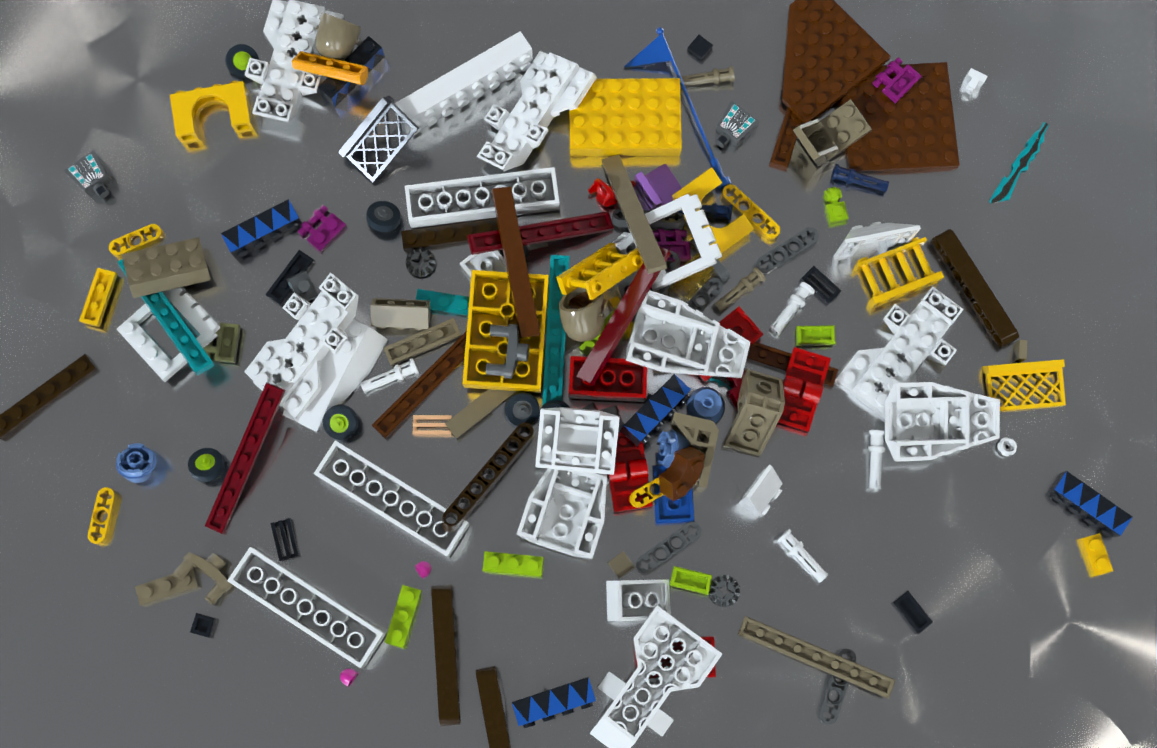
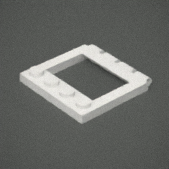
[628,194,722,291]
[117,287,220,382]

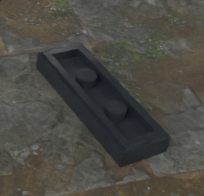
[265,250,315,307]

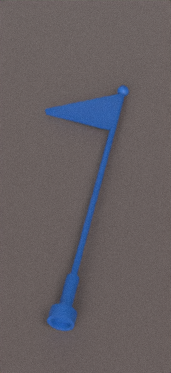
[624,27,732,190]

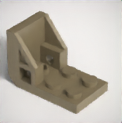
[793,99,872,166]
[724,369,785,456]
[670,412,719,492]

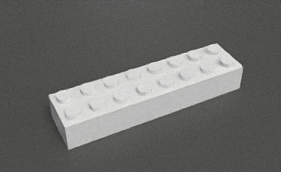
[394,31,533,135]
[405,167,559,228]
[313,441,470,558]
[227,547,386,668]

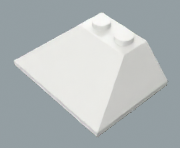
[833,222,921,260]
[535,407,620,475]

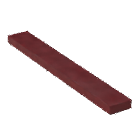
[467,211,614,255]
[576,247,671,385]
[205,382,286,534]

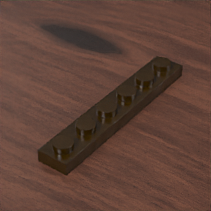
[401,218,499,251]
[0,354,98,440]

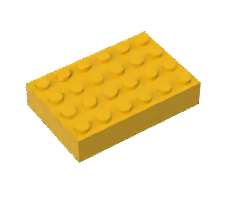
[569,78,682,157]
[462,270,549,393]

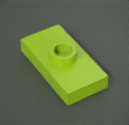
[796,325,836,346]
[669,566,712,595]

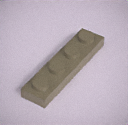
[383,318,461,366]

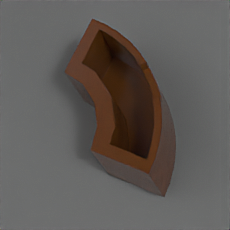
[659,446,704,501]

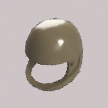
[315,12,361,61]
[559,287,605,342]

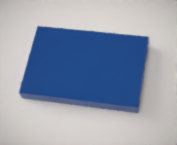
[652,465,695,524]

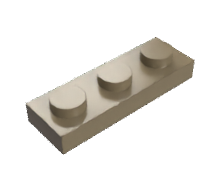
[135,568,200,606]

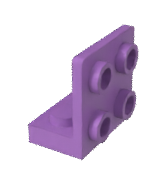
[634,164,682,210]

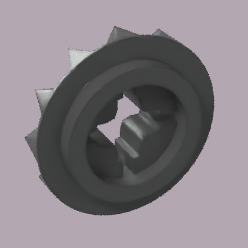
[405,247,436,277]
[709,575,740,607]

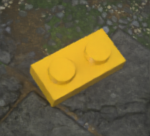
[1079,533,1113,577]

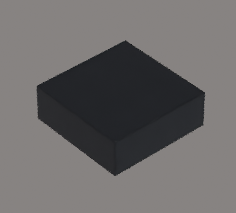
[687,35,713,60]
[190,613,217,638]

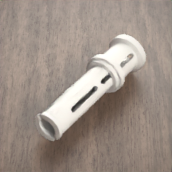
[770,282,815,335]
[360,358,419,394]
[868,430,886,489]
[777,529,828,583]

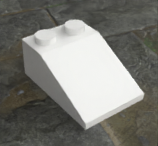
[739,464,782,517]
[606,579,671,621]

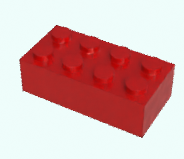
[568,356,647,402]

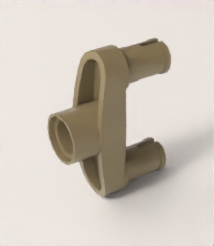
[173,552,232,605]

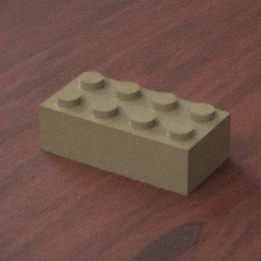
[121,237,210,298]

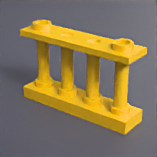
[853,237,944,309]
[556,243,643,300]

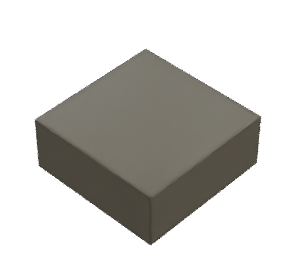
[1013,340,1027,363]
[608,551,635,579]

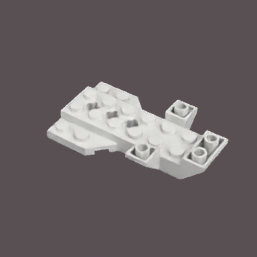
[245,0,344,122]
[477,51,597,171]
[245,273,359,419]
[835,286,964,419]
[590,606,722,748]

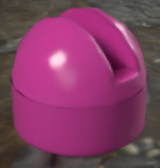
[414,561,431,579]
[340,669,357,687]

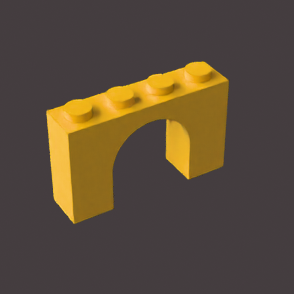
[169,81,254,142]
[672,167,754,253]

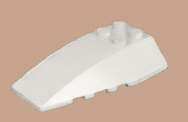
[626,290,750,378]
[283,319,388,432]
[885,382,1000,462]
[516,469,607,559]

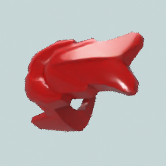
[588,178,636,207]

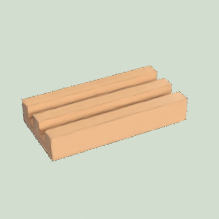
[413,415,452,435]

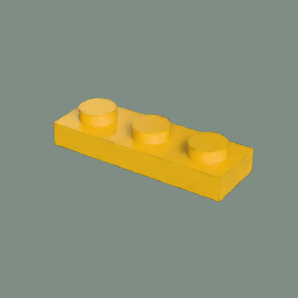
[79,268,118,328]

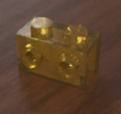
[672,253,714,298]

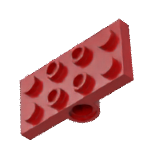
[778,347,831,432]
[608,433,653,513]

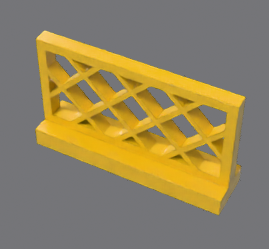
[982,359,1066,411]

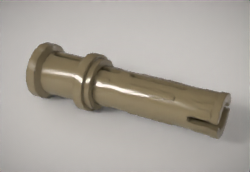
[680,66,735,88]
[713,267,766,314]

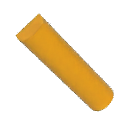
[292,51,368,85]

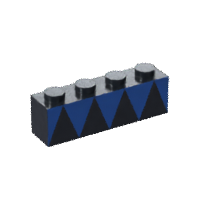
[318,36,385,107]
[221,199,302,258]
[620,374,691,447]
[1048,471,1133,538]
[511,677,596,728]

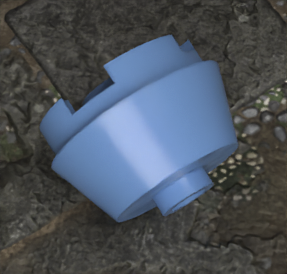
[687,387,725,423]
[655,430,690,468]
[116,443,156,483]

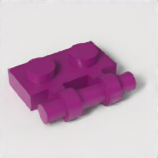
[873,57,921,104]
[297,205,347,254]
[652,229,691,262]

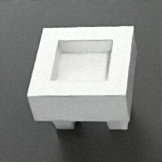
[964,68,988,92]
[612,232,636,254]

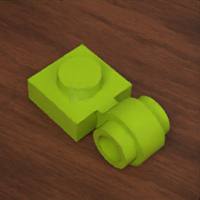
[824,187,849,224]

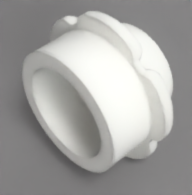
[997,437,1017,456]

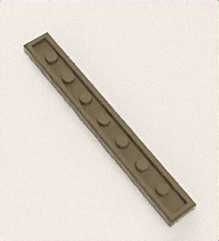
[601,155,667,274]
[445,333,577,439]
[738,616,896,699]

